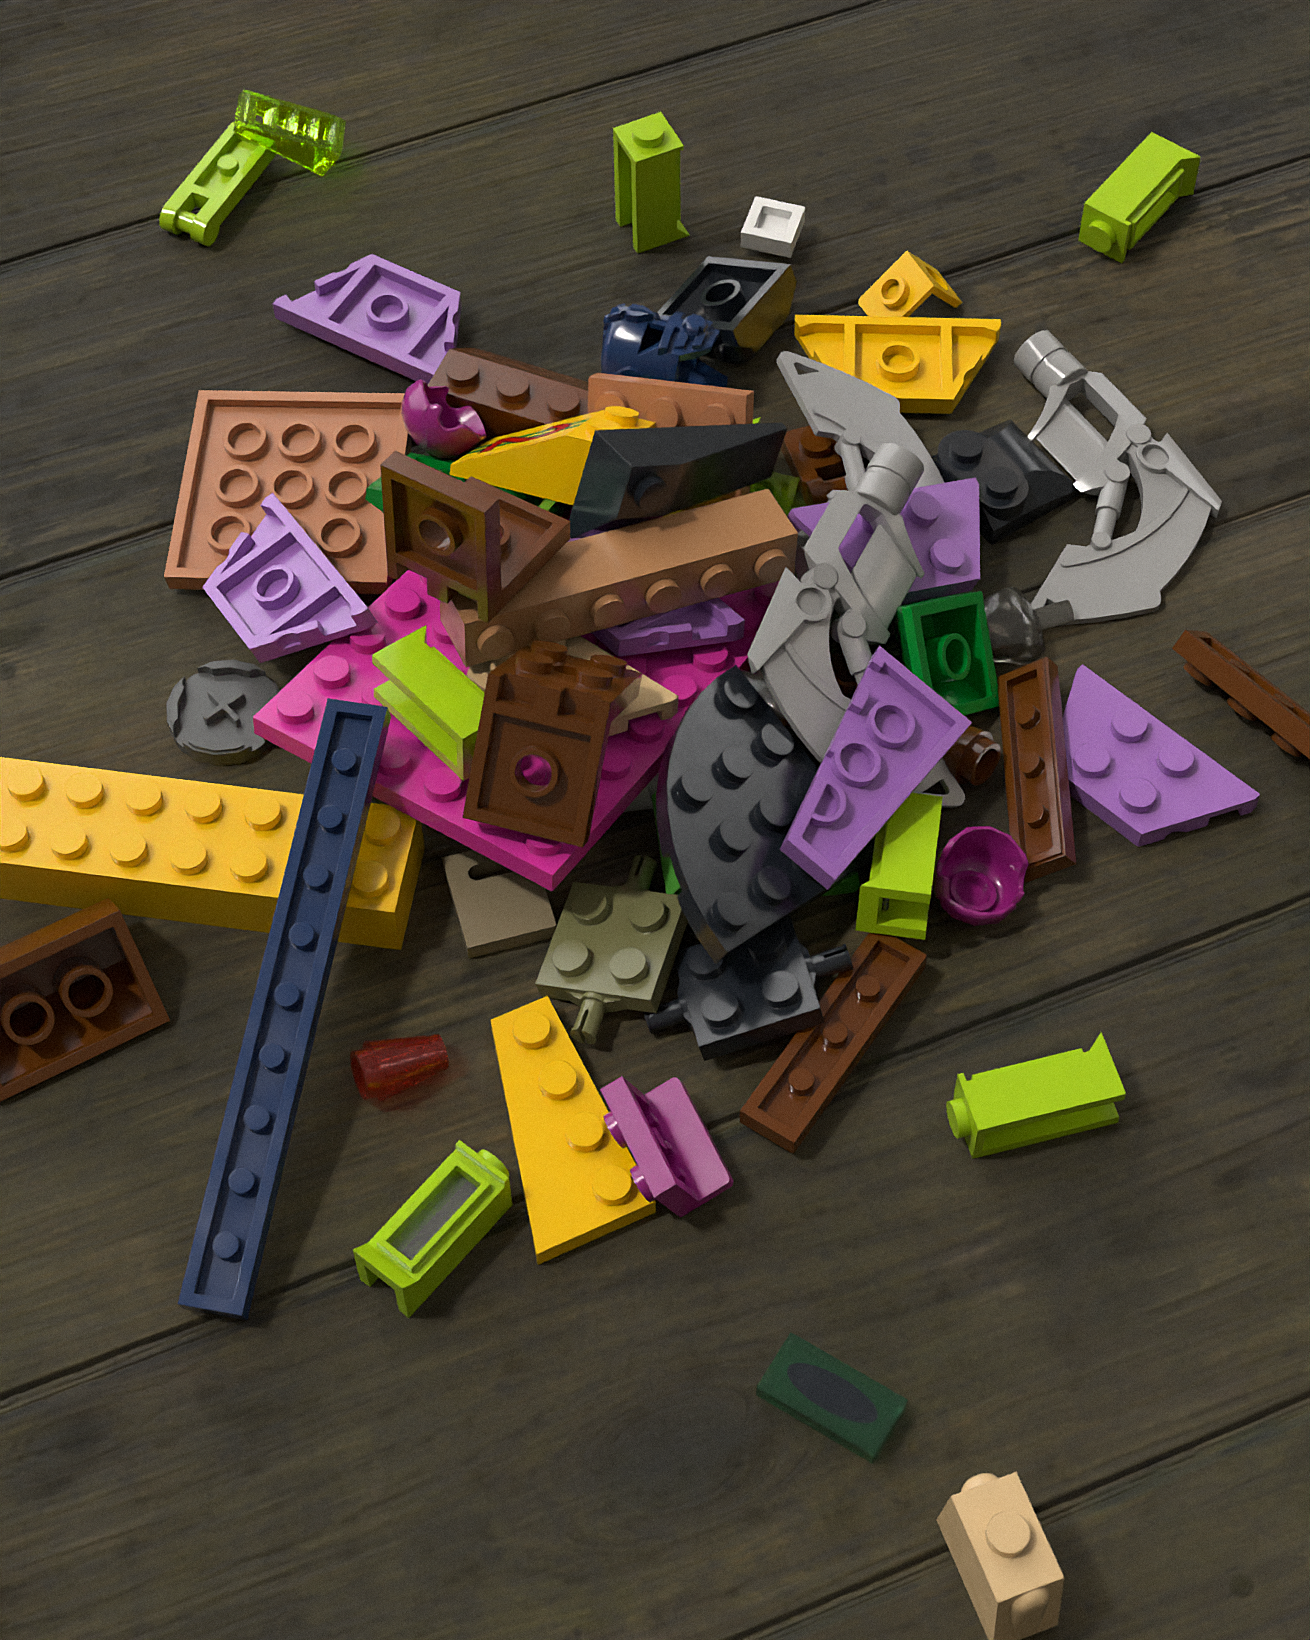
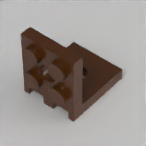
[380,451,570,623]
[462,641,643,847]

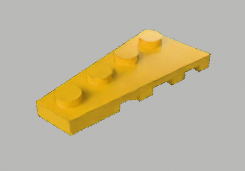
[491,996,656,1265]

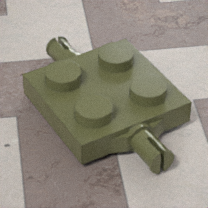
[535,855,688,1044]

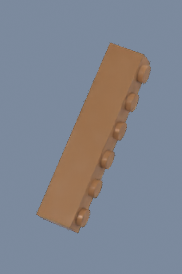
[440,489,798,667]

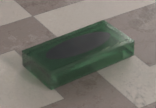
[756,1332,908,1464]

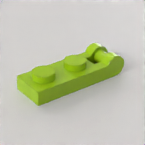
[159,122,278,246]

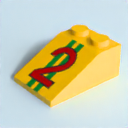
[450,406,656,505]

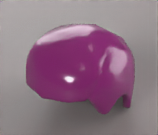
[401,380,486,458]
[933,826,1028,926]

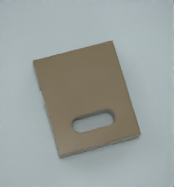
[442,850,557,959]

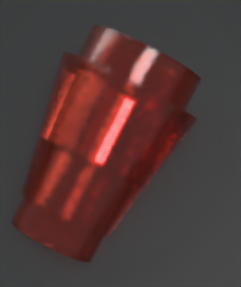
[350,1033,449,1102]

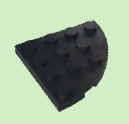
[656,665,875,964]

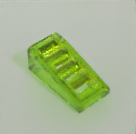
[233,89,346,176]

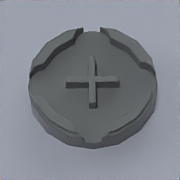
[166,659,280,766]

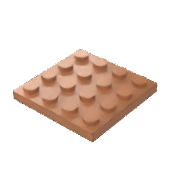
[164,390,412,594]

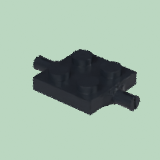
[643,916,853,1061]

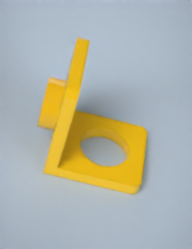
[858,251,962,317]

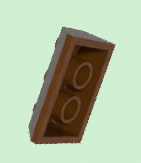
[428,348,589,446]
[0,898,170,1102]

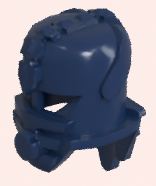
[601,303,728,388]

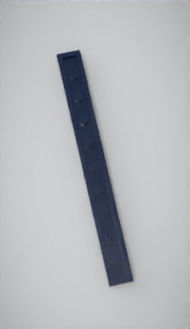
[178,698,391,1320]

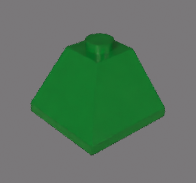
[894,591,999,715]

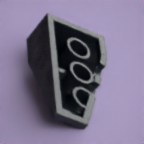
[569,422,788,539]

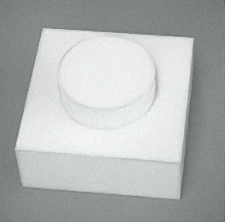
[741,196,805,258]

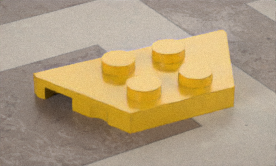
[794,315,1001,414]

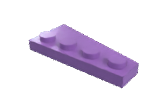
[780,645,972,890]

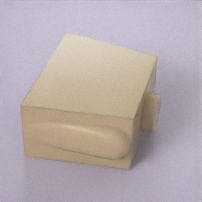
[937,1472,1064,1640]

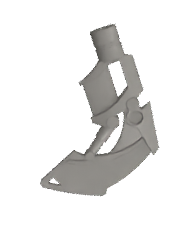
[1014,330,1222,626]
[776,351,944,630]
[747,443,965,808]

